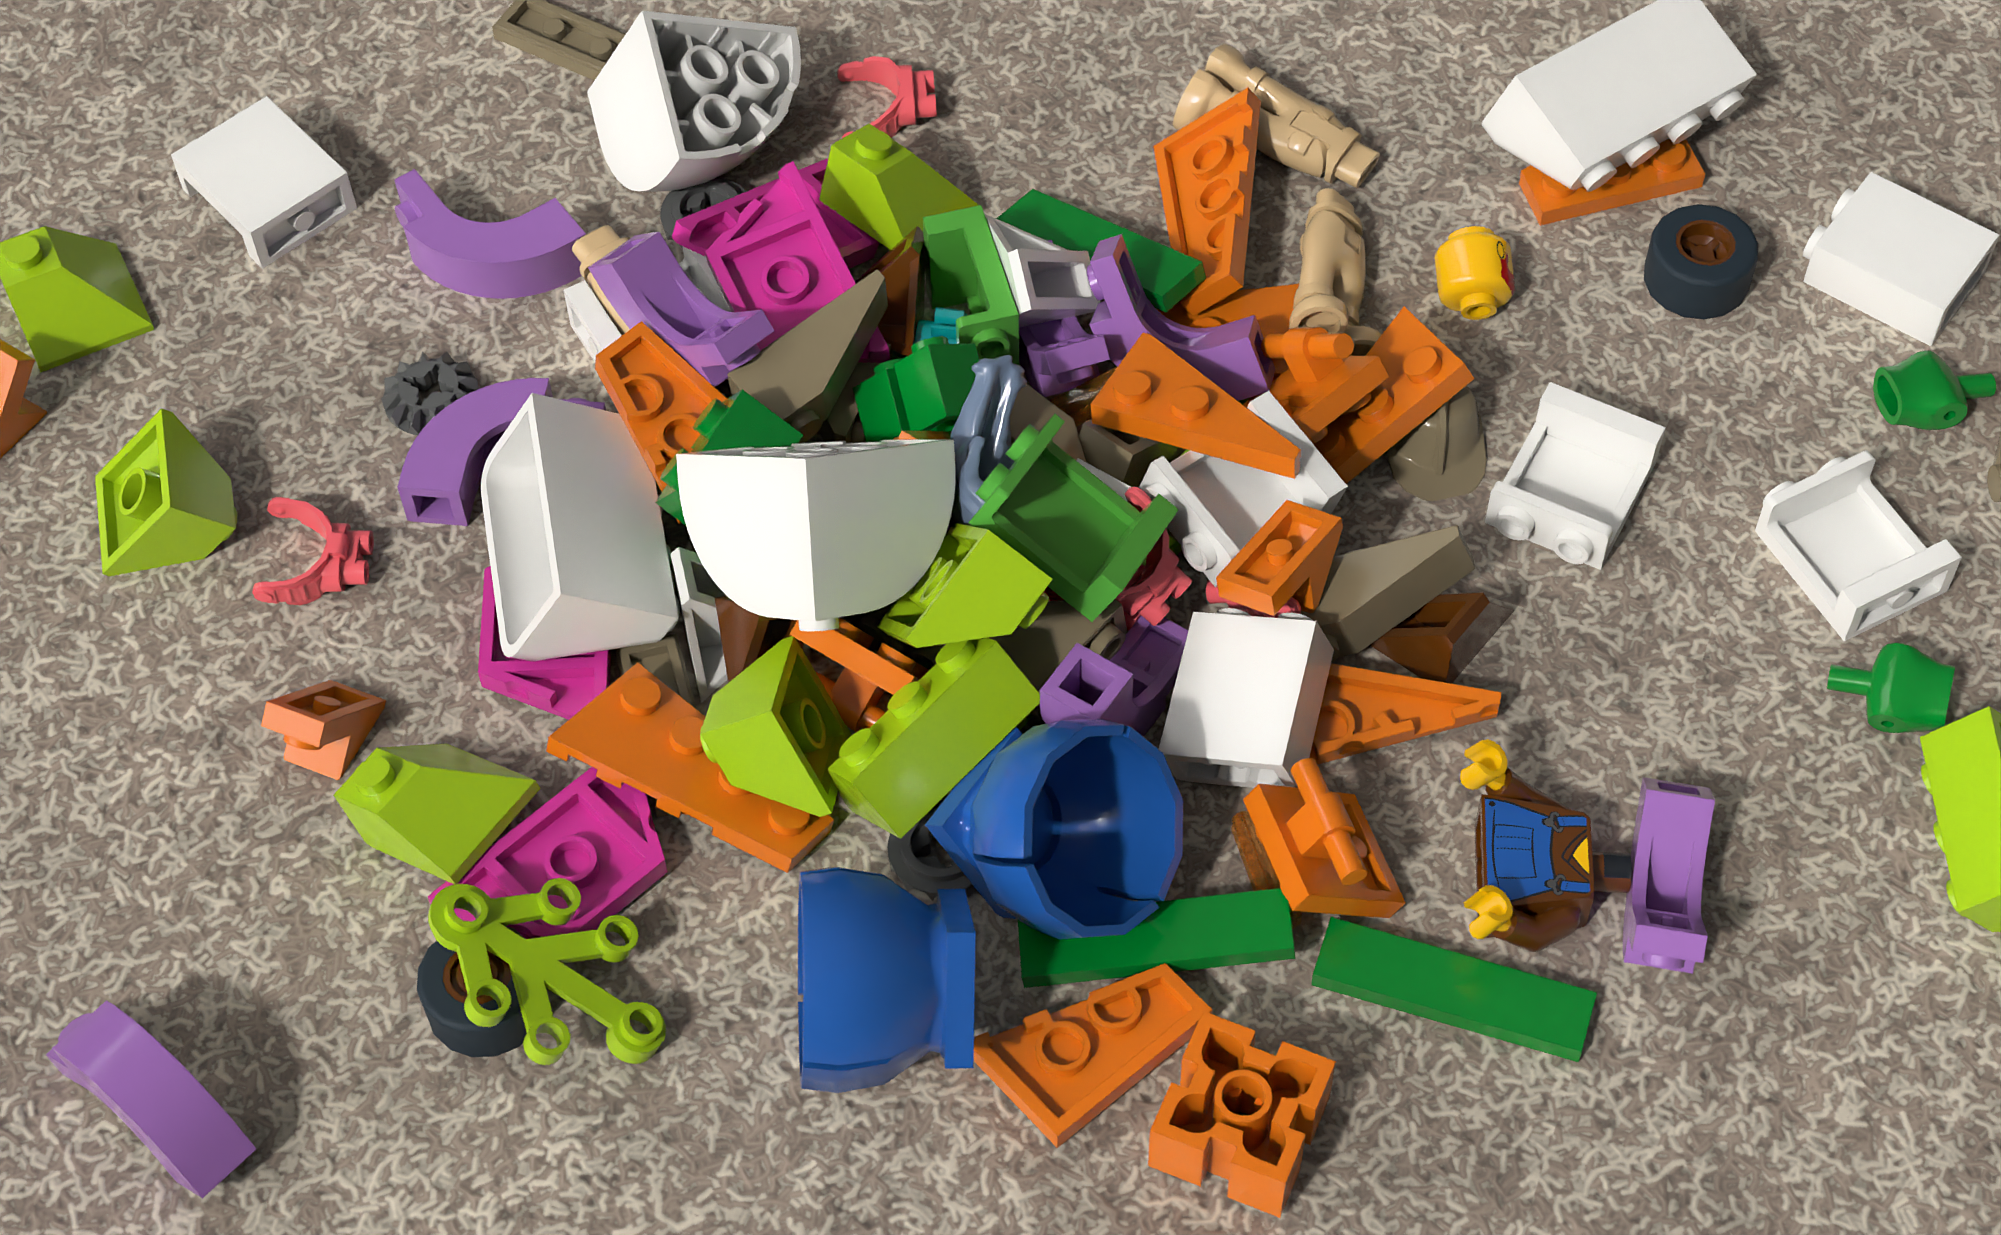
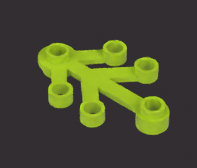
[428,878,666,1065]

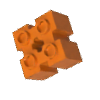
[1148,1011,1336,1218]

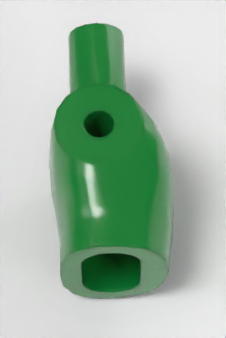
[1873,350,1996,430]
[1827,643,1955,733]

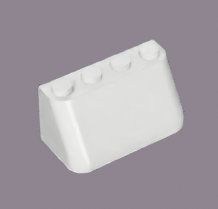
[1482,0,1757,192]
[481,393,680,661]

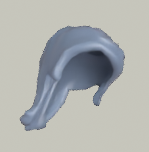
[949,355,1027,526]

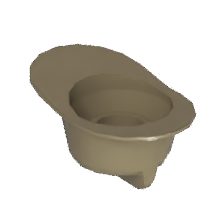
[1387,385,1486,501]

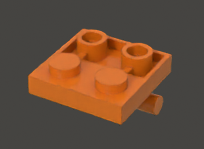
[1242,327,1389,444]
[789,618,929,732]
[1243,758,1406,918]

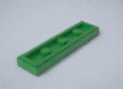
[996,189,1206,312]
[1018,888,1296,988]
[1311,917,1597,1062]

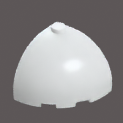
[587,11,801,192]
[676,439,955,631]

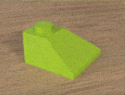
[819,123,979,250]
[0,226,155,372]
[95,408,238,576]
[700,636,852,817]
[333,743,541,884]

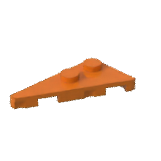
[1090,333,1301,479]
[1309,663,1502,765]

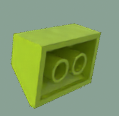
[876,523,1053,648]
[828,638,1040,839]
[1920,706,2001,932]

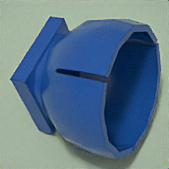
[925,719,1183,939]
[798,867,976,1093]

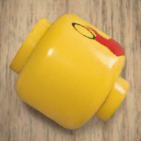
[1434,226,1515,320]

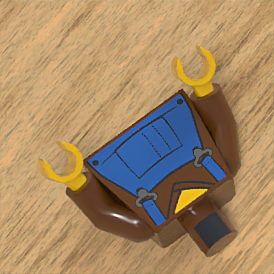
[1460,739,1632,952]

